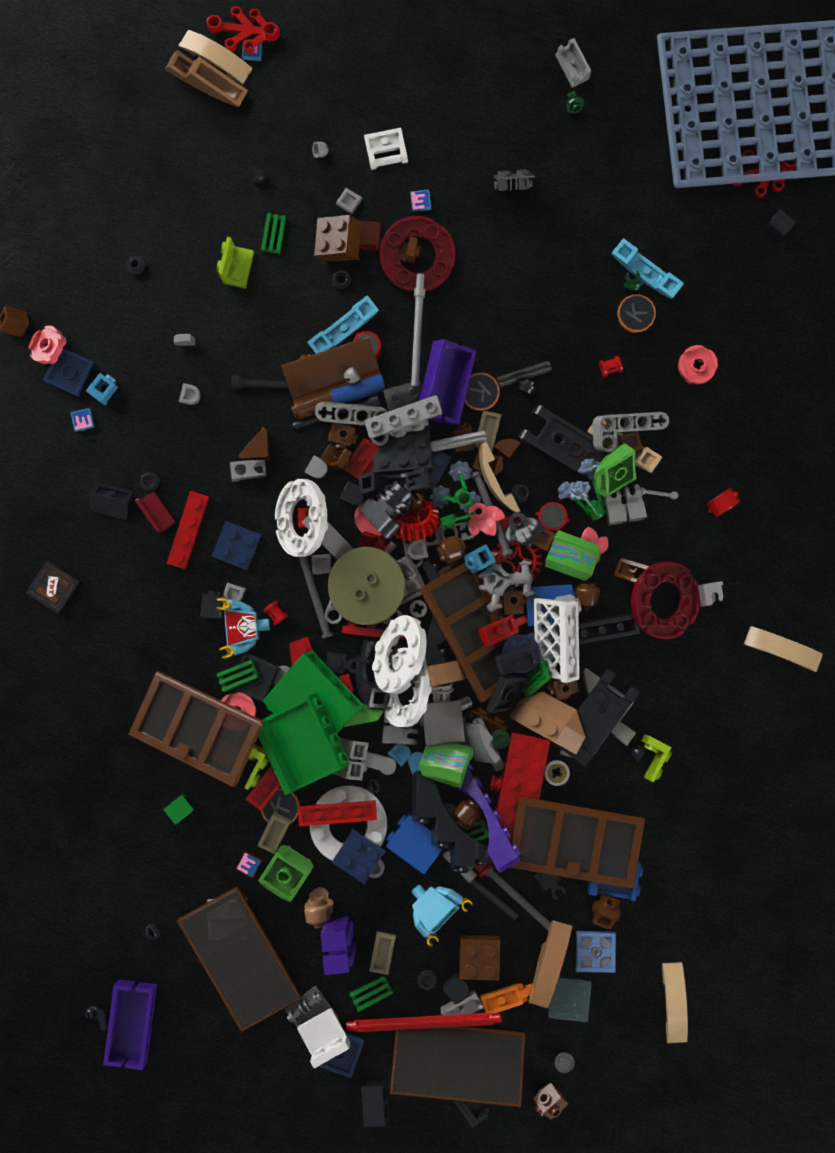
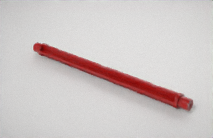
[347,1012,502,1032]

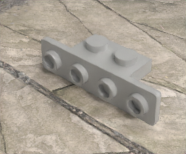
[365,395,442,438]

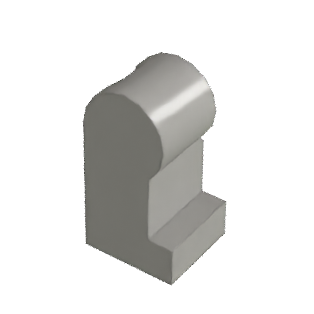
[230,460,267,482]
[361,751,396,775]

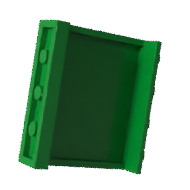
[263,650,365,734]
[258,693,350,795]

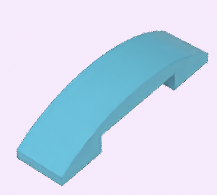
[612,238,684,299]
[307,295,379,354]

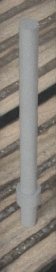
[411,274,425,387]

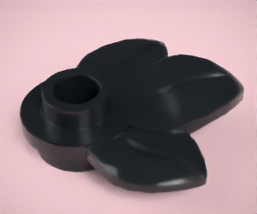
[505,512,543,548]

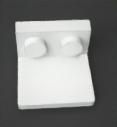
[297,1008,350,1068]

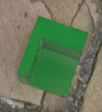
[163,793,194,825]

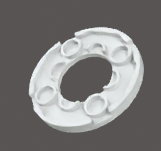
[275,479,328,557]
[372,615,426,694]
[383,648,432,728]
[310,785,387,860]

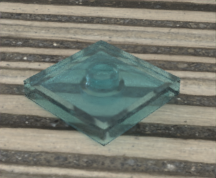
[548,978,591,1022]

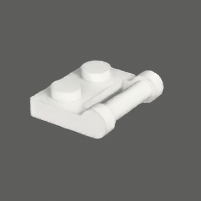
[364,128,408,170]

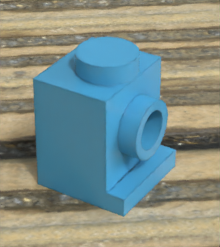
[86,373,118,406]
[464,545,496,574]

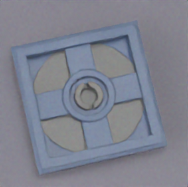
[576,931,616,972]

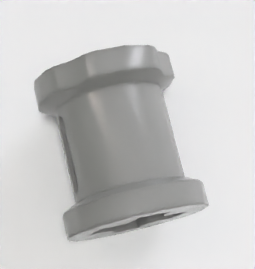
[410,600,427,618]

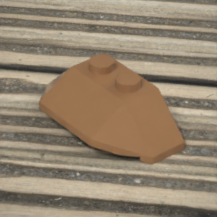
[509,691,586,754]

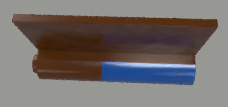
[281,336,386,419]

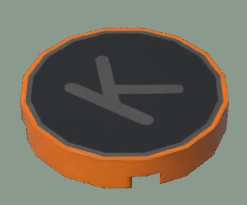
[617,295,656,333]
[465,373,500,411]
[261,788,300,824]

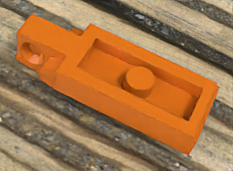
[480,983,533,1014]

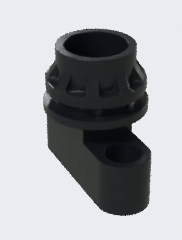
[360,480,414,540]

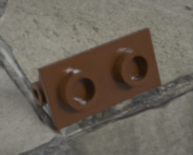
[468,703,509,733]

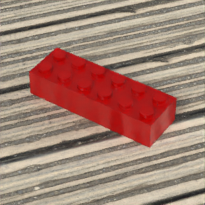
[496,732,550,856]

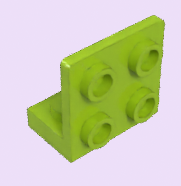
[217,237,254,289]
[641,734,672,782]
[244,744,269,790]

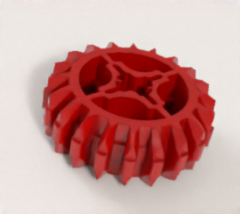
[394,499,440,542]
[492,541,542,587]

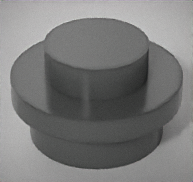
[555,1052,574,1073]

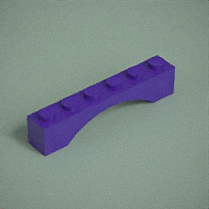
[452,762,521,873]

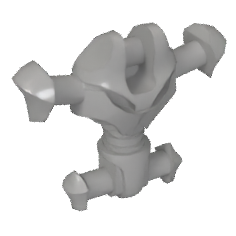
[478,551,534,612]

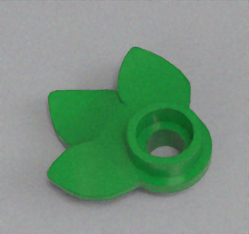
[440,512,474,529]

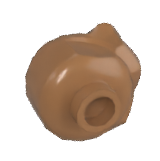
[304,887,334,928]

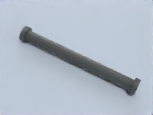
[471,471,514,558]
[299,557,334,639]
[484,866,551,931]

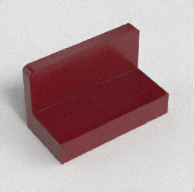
[135,491,176,534]

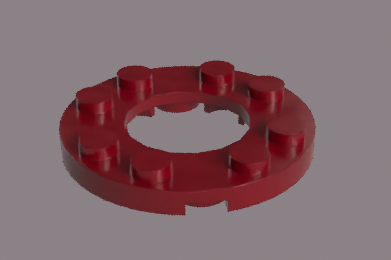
[379,216,455,293]
[631,562,700,639]

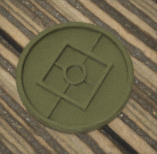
[328,547,406,625]

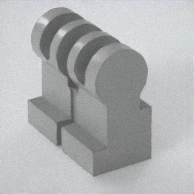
[603,484,647,526]
[382,714,419,745]
[333,737,369,781]

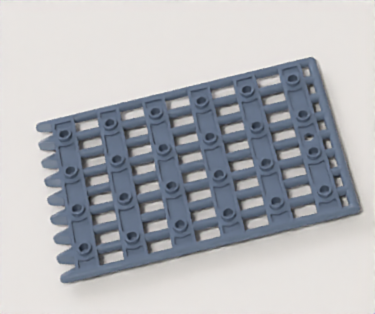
[657,20,835,188]

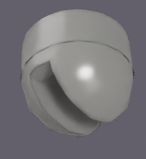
[312,142,328,158]
[344,367,360,384]

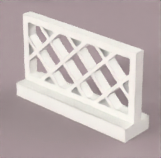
[534,598,579,683]

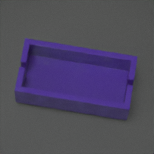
[419,339,476,426]
[321,916,356,975]
[103,980,157,1070]

